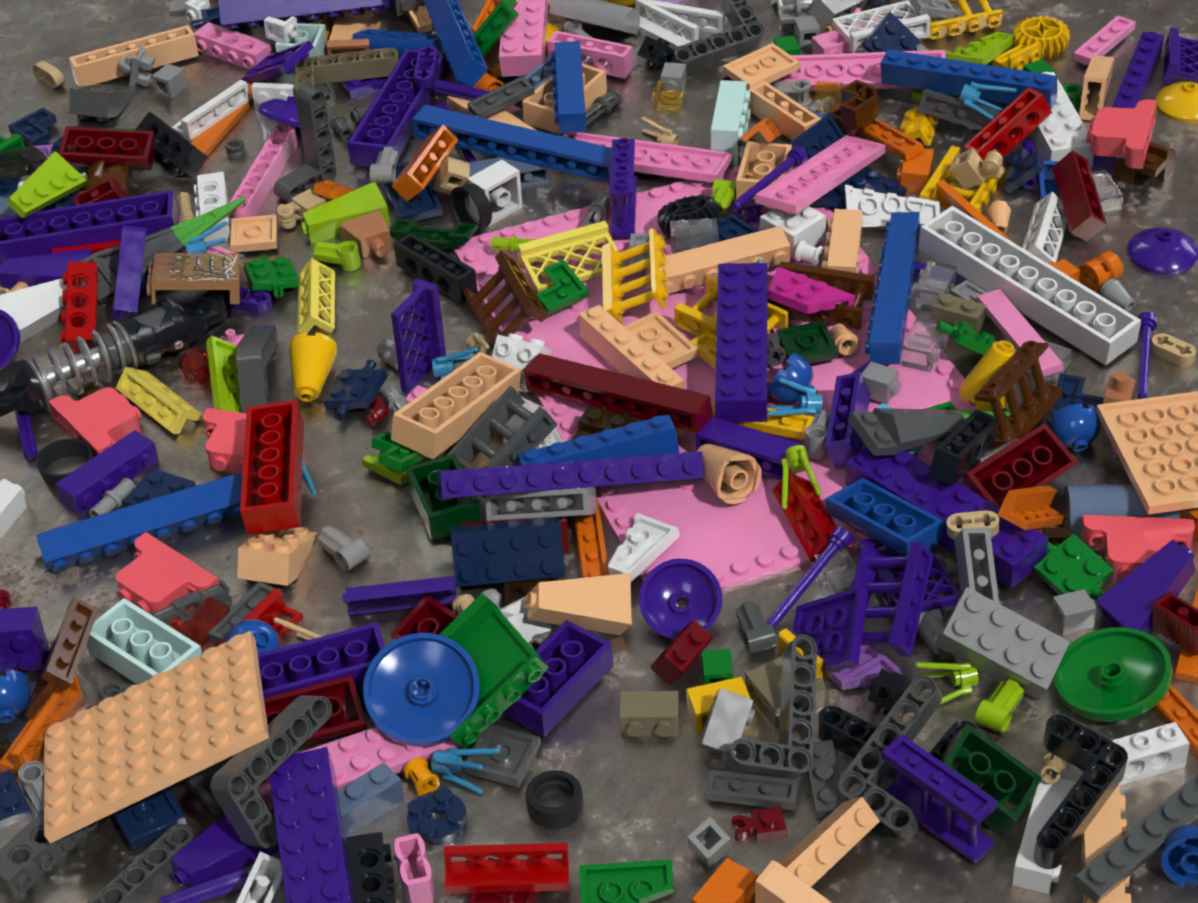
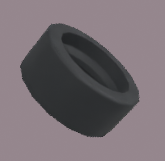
[525,770,583,828]

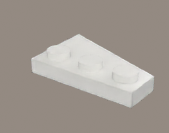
[607,513,680,582]

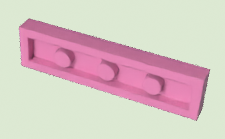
[1073,15,1136,66]

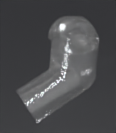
[806,97,836,113]

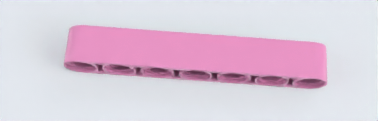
[229,123,297,218]

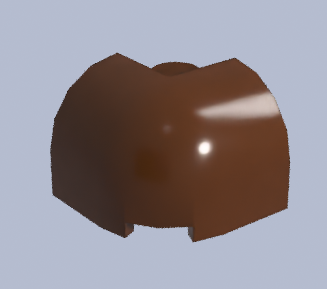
[830,80,880,136]
[1112,142,1176,185]
[85,160,131,197]

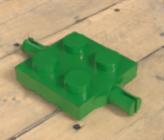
[243,254,299,298]
[936,320,997,355]
[1033,533,1114,600]

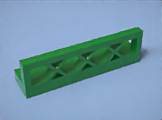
[473,0,519,58]

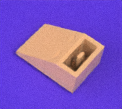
[237,527,317,586]

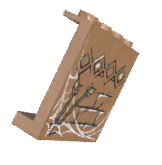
[147,253,240,305]

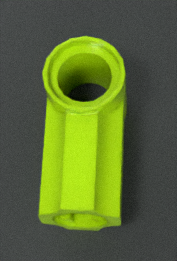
[711,178,736,218]
[313,241,361,272]
[974,679,1024,734]

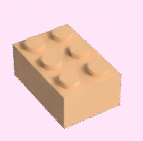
[736,141,792,199]

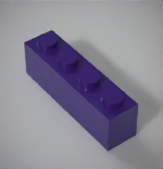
[825,372,871,468]
[695,417,803,480]
[55,430,159,516]

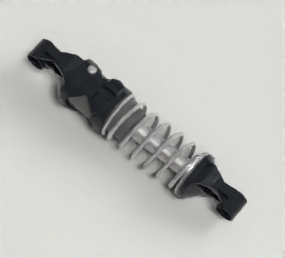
[0,291,228,417]

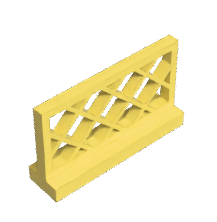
[518,221,626,293]

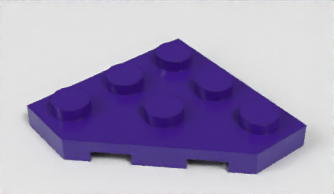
[793,586,868,671]

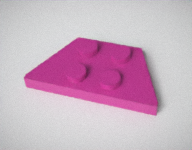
[768,267,855,314]

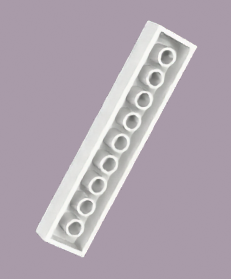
[918,206,1141,365]

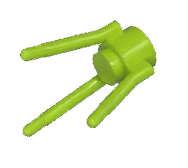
[781,445,822,510]
[915,662,979,705]

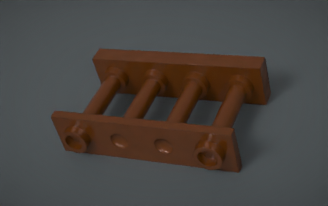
[463,251,548,350]
[767,261,875,330]
[974,341,1062,450]

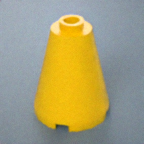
[289,332,338,402]
[959,341,1016,411]

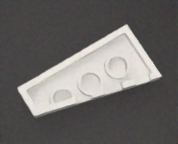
[844,185,940,230]

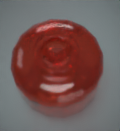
[179,348,210,385]

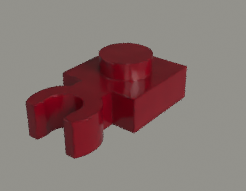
[731,806,787,842]

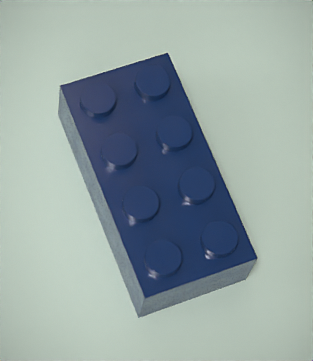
[451,517,565,587]

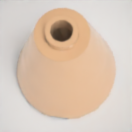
[697,444,761,504]

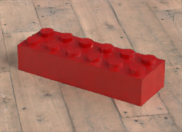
[240,400,304,535]

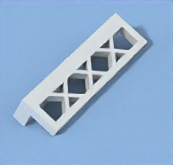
[635,0,699,50]
[645,0,730,33]
[171,80,250,141]
[1022,192,1068,263]

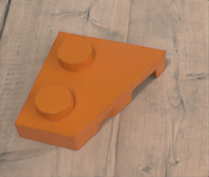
[313,180,354,201]

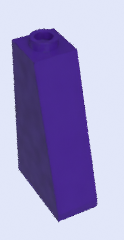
[111,225,147,322]
[0,249,93,290]
[1096,539,1196,635]
[170,815,279,887]

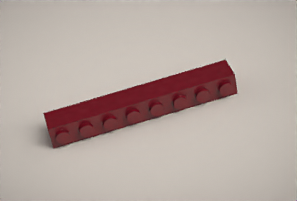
[523,353,713,434]

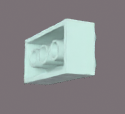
[711,80,751,168]
[86,598,202,685]

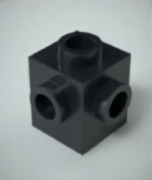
[637,36,675,70]
[867,668,913,715]

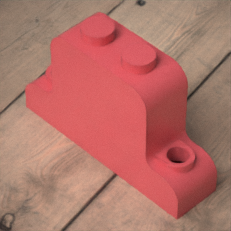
[1087,100,1157,169]
[48,387,142,458]
[202,408,304,474]
[1081,515,1195,582]
[116,532,219,614]

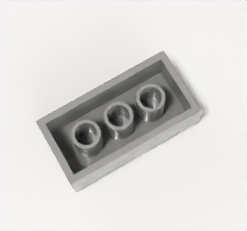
[935,587,1070,700]

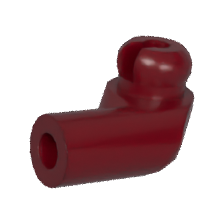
[365,396,389,426]

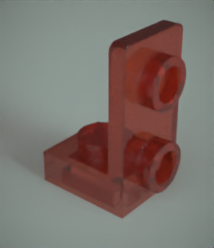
[168,596,230,650]

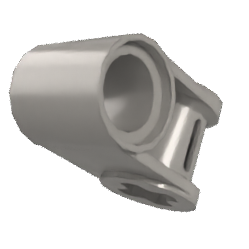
[772,79,812,108]

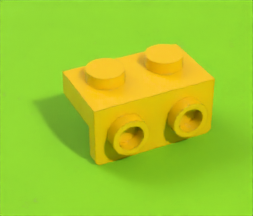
[992,42,1042,70]
[899,108,938,147]

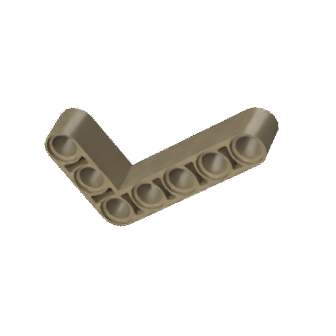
[294,48,399,93]

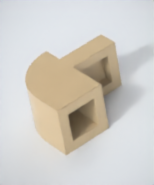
[432,156,470,195]

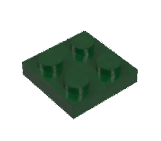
[776,321,839,364]

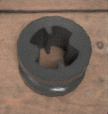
[225,139,246,158]

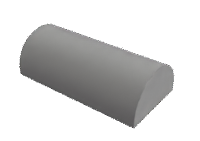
[548,0,640,35]

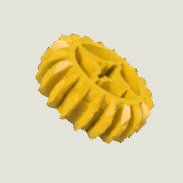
[1012,15,1070,59]

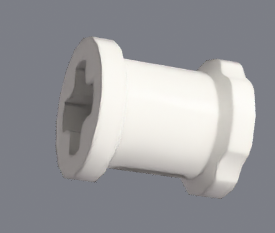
[795,240,825,267]

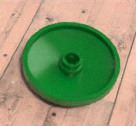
[1054,627,1173,722]

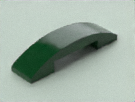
[389,218,479,249]

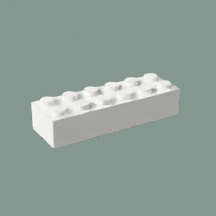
[1029,72,1094,167]

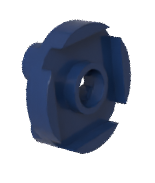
[407,788,467,846]

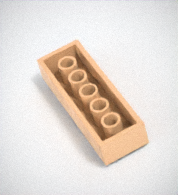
[391,352,521,459]

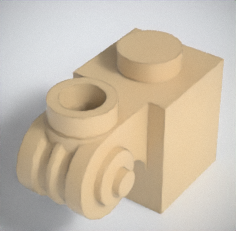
[950,148,1004,190]
[276,189,326,229]

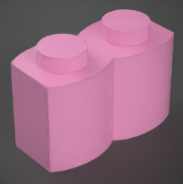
[394,833,435,903]

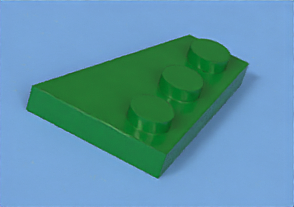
[579,859,674,903]

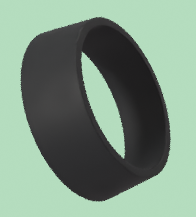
[449,184,492,234]
[36,438,92,487]

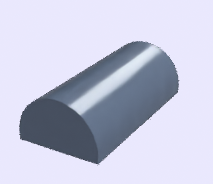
[1063,484,1180,534]

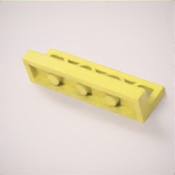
[297,258,335,333]
[116,367,203,435]

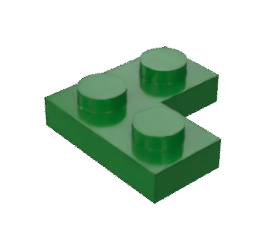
[536,260,589,316]
[371,431,428,472]

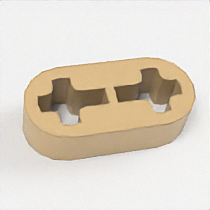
[32,60,65,89]
[1151,333,1196,367]
[947,510,999,540]

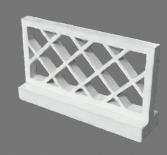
[832,0,931,53]

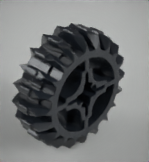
[657,194,720,239]

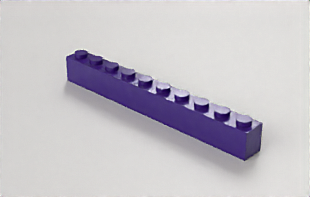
[1092,32,1164,174]
[436,451,704,498]

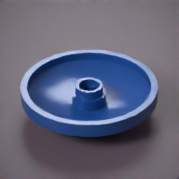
[363,633,480,747]

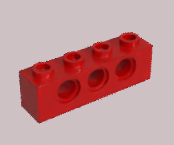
[964,87,1052,160]
[61,262,98,354]

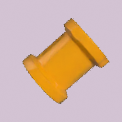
[403,757,440,796]

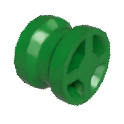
[1062,83,1083,109]

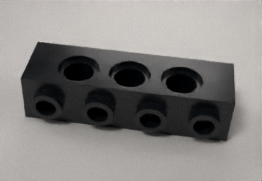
[135,111,208,178]
[394,233,478,303]
[928,409,1000,486]
[346,832,396,903]

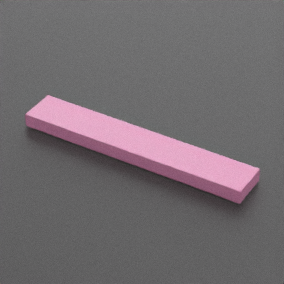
[977,289,1064,377]

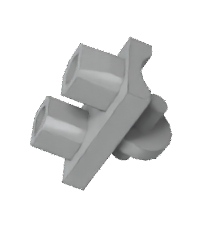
[778,0,813,30]
[119,47,155,88]

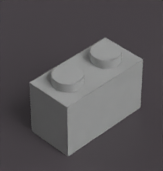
[698,688,755,756]

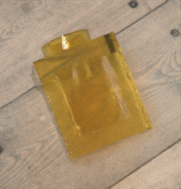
[652,80,684,111]
[815,80,843,105]

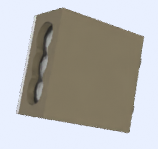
[745,656,827,731]

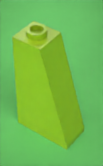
[301,182,390,244]

